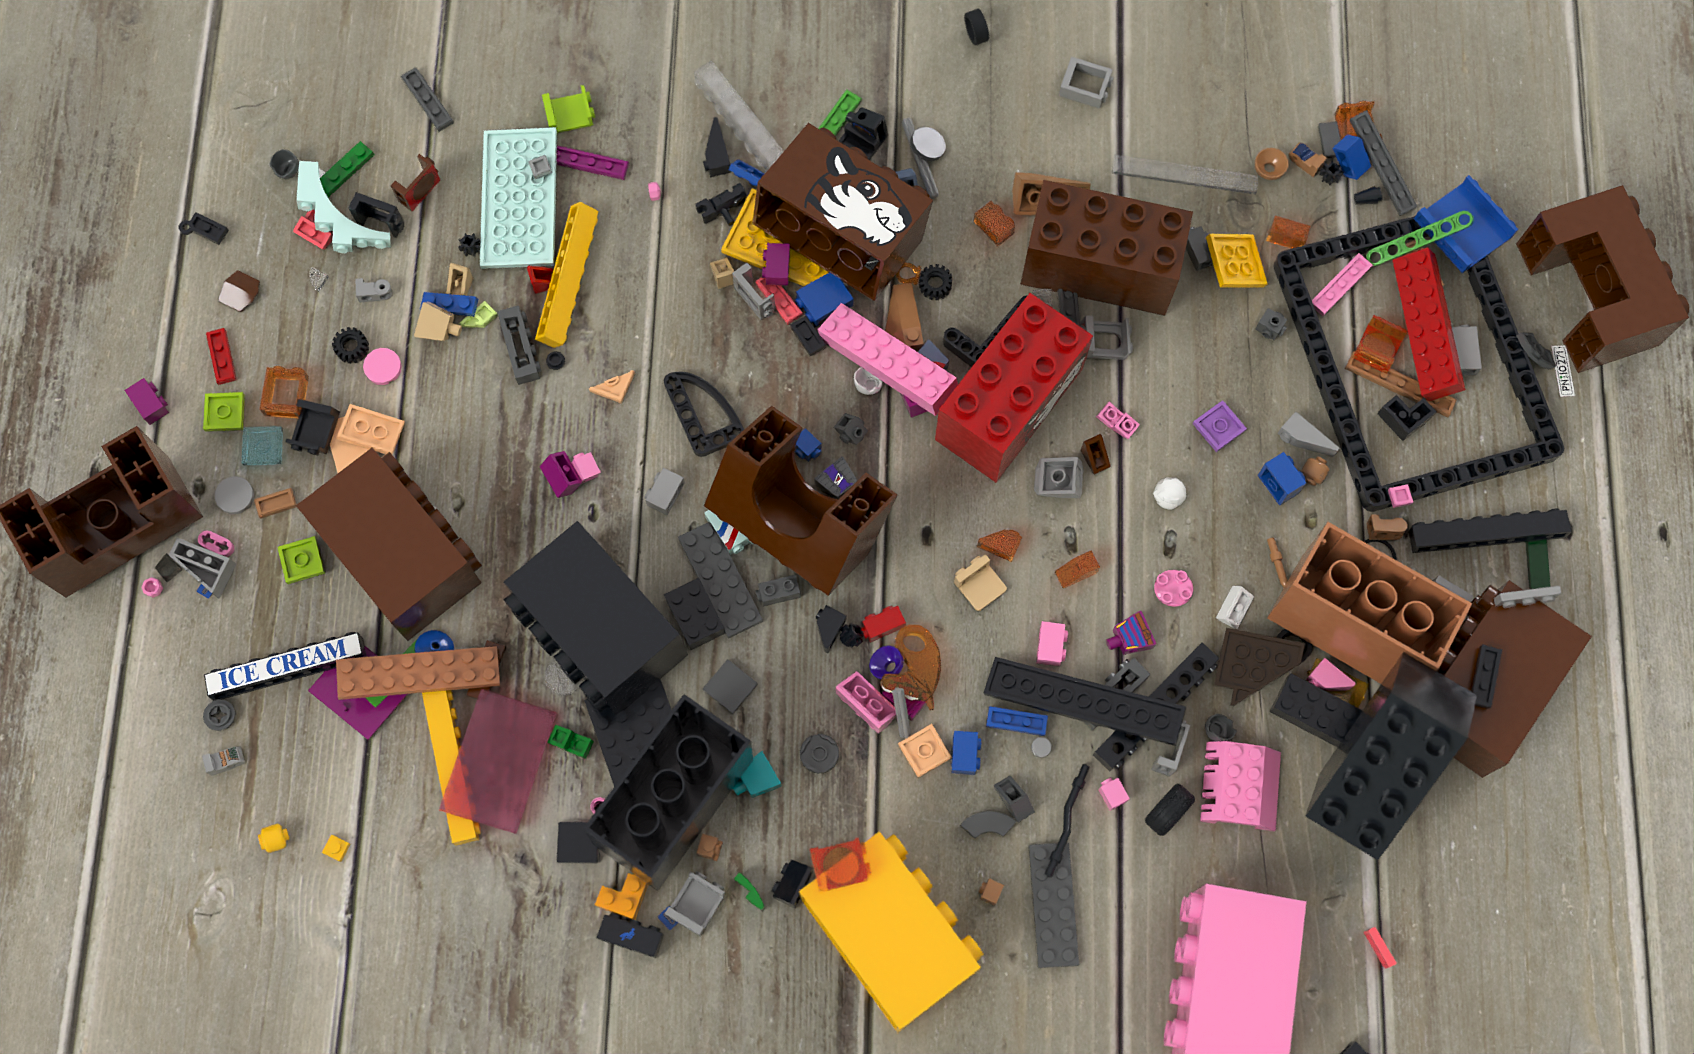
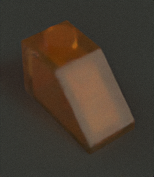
[977,529,1022,562]
[1055,550,1100,589]

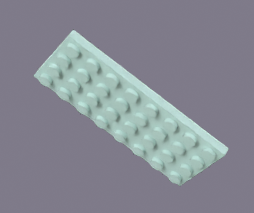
[480,128,557,269]

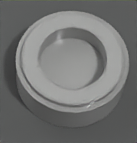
[1031,737,1051,758]

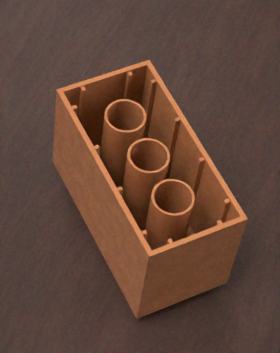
[1267,522,1472,684]

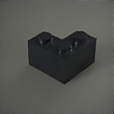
[1377,395,1437,441]

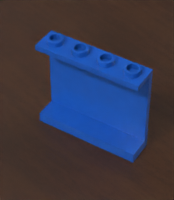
[1414,175,1518,273]

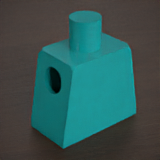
[733,751,782,798]

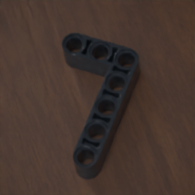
[943,295,1028,367]

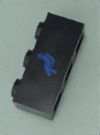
[596,913,664,958]

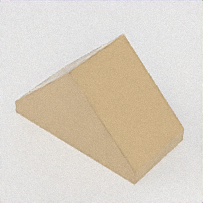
[710,258,734,289]
[446,263,474,296]

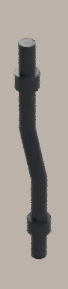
[1045,764,1090,877]

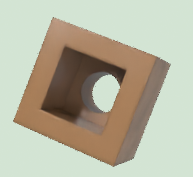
[978,879,1004,906]

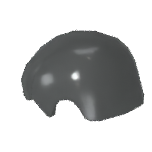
[269,149,299,179]
[1205,713,1237,742]

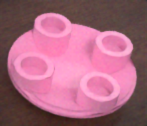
[1154,570,1193,607]

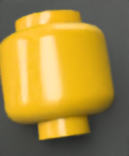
[258,824,290,853]

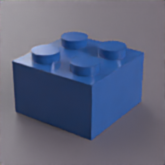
[1258,452,1306,506]

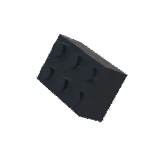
[664,578,726,650]

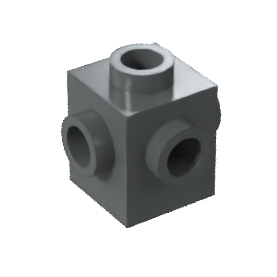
[1255,308,1287,340]
[834,413,868,445]

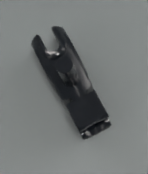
[695,183,747,226]

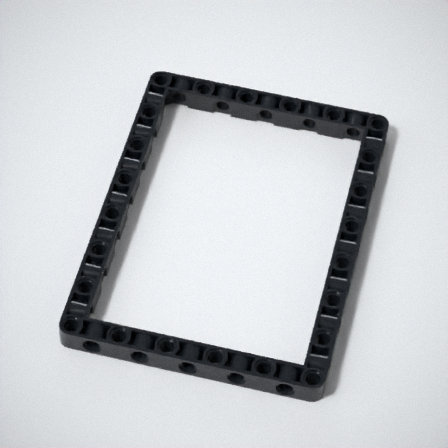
[1273,216,1565,512]

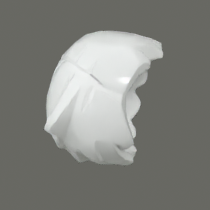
[1153,477,1186,510]

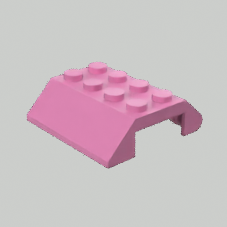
[1200,741,1281,831]

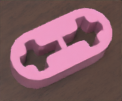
[198,530,234,557]

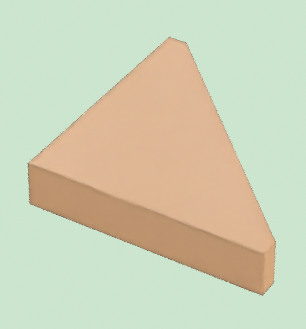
[589,370,635,403]

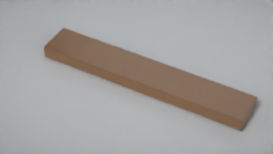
[1345,351,1457,417]

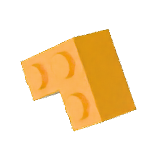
[595,873,648,920]

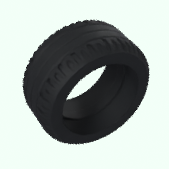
[1145,784,1195,836]

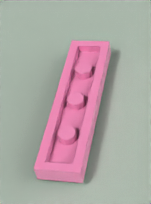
[1312,253,1373,316]

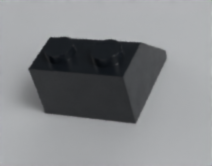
[771,859,813,909]

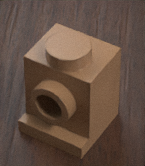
[696,833,723,861]

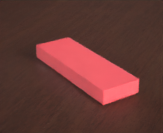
[755,277,803,325]

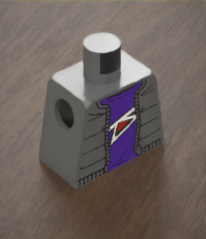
[814,456,857,499]

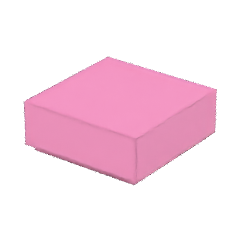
[1388,484,1413,508]

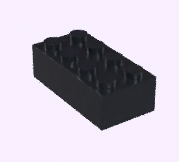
[1269,673,1363,747]

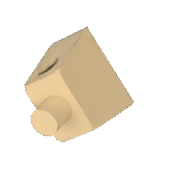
[414,302,462,341]

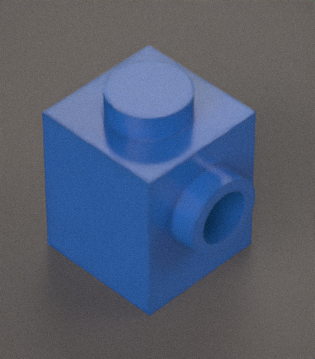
[795,428,822,462]

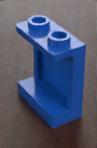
[795,272,854,327]

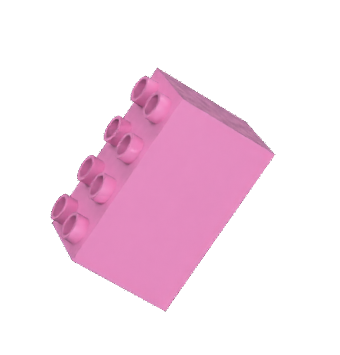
[1164,884,1306,1054]

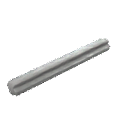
[902,118,939,199]

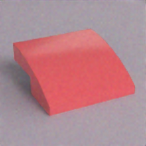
[293,210,333,250]

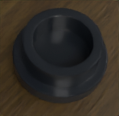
[546,351,565,370]

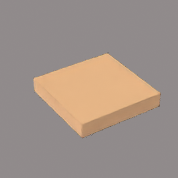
[898,724,952,778]

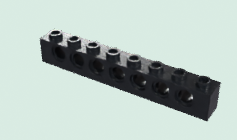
[1093,642,1219,771]

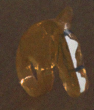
[880,624,941,710]

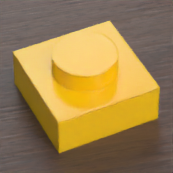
[322,834,351,862]

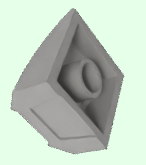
[1034,457,1084,498]

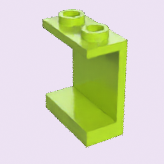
[542,85,595,133]

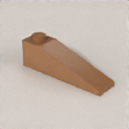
[1012,172,1091,215]
[885,283,924,352]

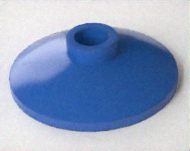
[415,630,454,653]

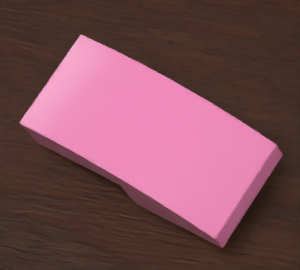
[1096,402,1140,439]

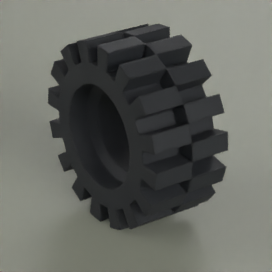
[919,264,953,301]
[332,327,369,364]

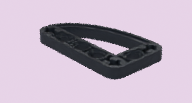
[664,372,744,457]

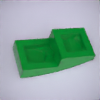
[547,725,594,759]
[734,872,765,911]

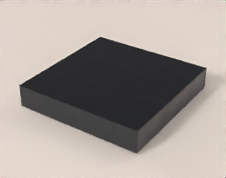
[557,822,598,863]

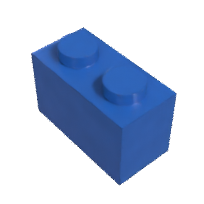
[1333,134,1372,180]
[951,731,981,775]

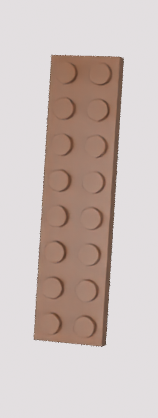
[336,646,500,700]

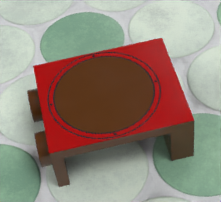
[390,154,440,212]

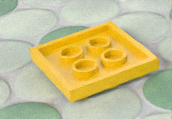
[1206,234,1268,288]

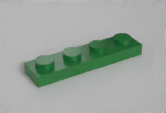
[320,141,374,198]

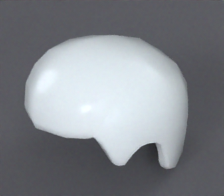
[854,367,883,395]

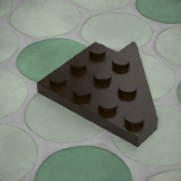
[1214,628,1305,706]

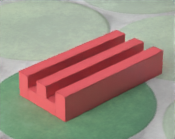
[1363,927,1397,969]

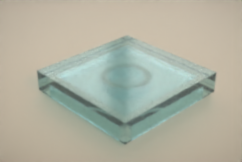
[242,426,283,465]

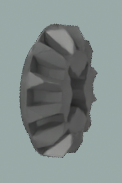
[203,699,236,731]

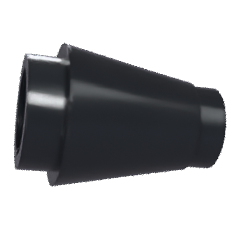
[1354,186,1382,205]

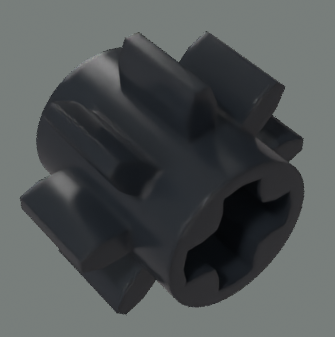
[1319,161,1344,185]
[458,233,481,257]
[839,623,863,648]

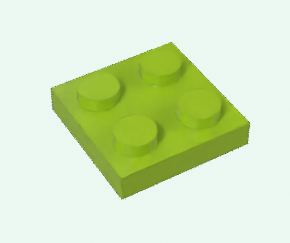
[203,392,245,432]
[277,536,325,584]

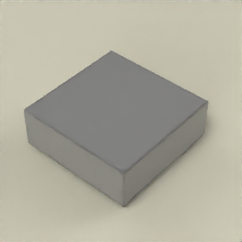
[528,155,552,179]

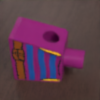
[1106,611,1156,655]

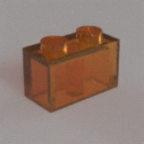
[973,201,1015,247]
[1266,215,1311,248]

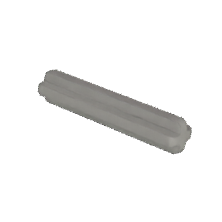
[892,687,911,739]

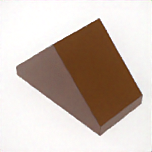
[1081,434,1111,474]

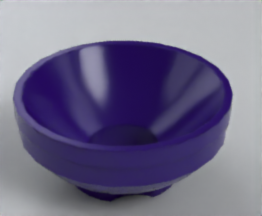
[869,646,904,681]

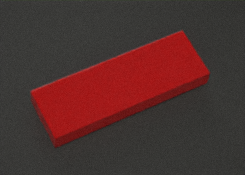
[206,328,237,385]

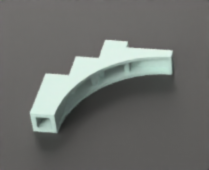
[297,161,391,253]

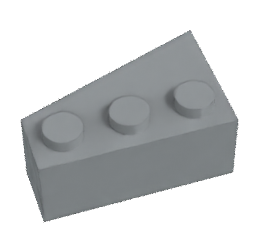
[169,538,236,599]

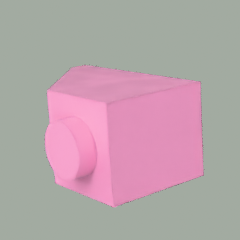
[1306,658,1356,691]

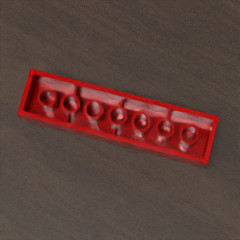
[1393,247,1466,401]

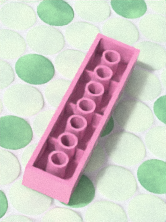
[817,303,958,416]

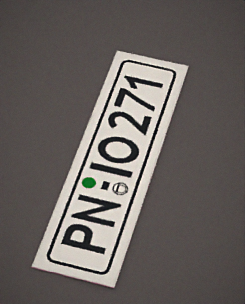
[1551,345,1575,397]

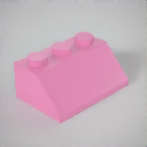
[836,671,896,734]

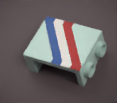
[704,510,754,555]

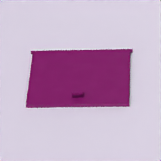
[308,646,408,740]

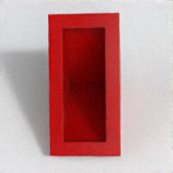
[527,266,554,294]

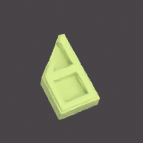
[459,301,498,328]

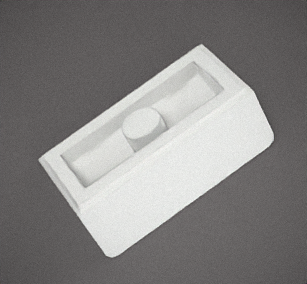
[1216,586,1254,629]

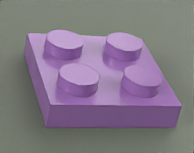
[1193,400,1247,452]

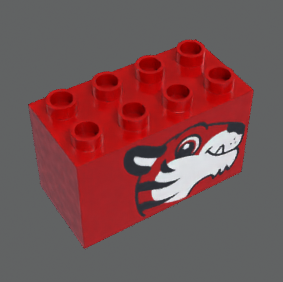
[935,293,1093,483]

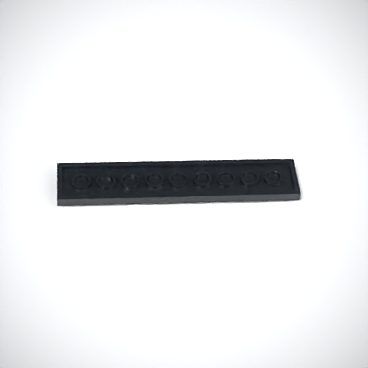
[984,657,1186,746]

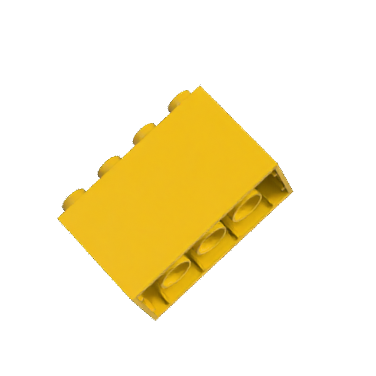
[799,831,984,1033]

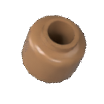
[1301,456,1330,486]

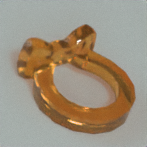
[896,263,922,285]

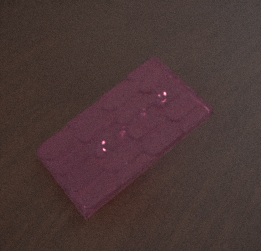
[439,689,557,834]

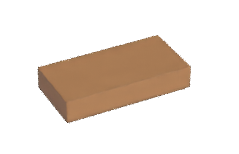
[254,488,297,519]

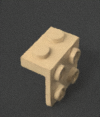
[954,554,1007,611]

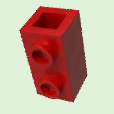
[861,605,906,643]

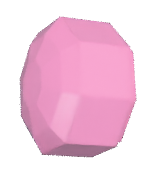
[648,182,661,201]
[142,577,163,598]

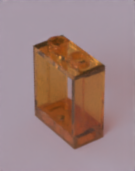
[259,366,309,419]

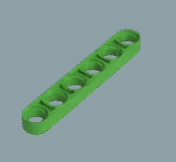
[1366,211,1474,266]

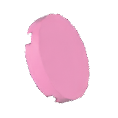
[363,348,402,385]

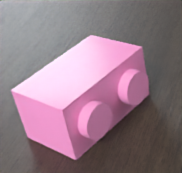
[1036,621,1068,666]

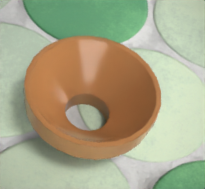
[1254,148,1288,180]

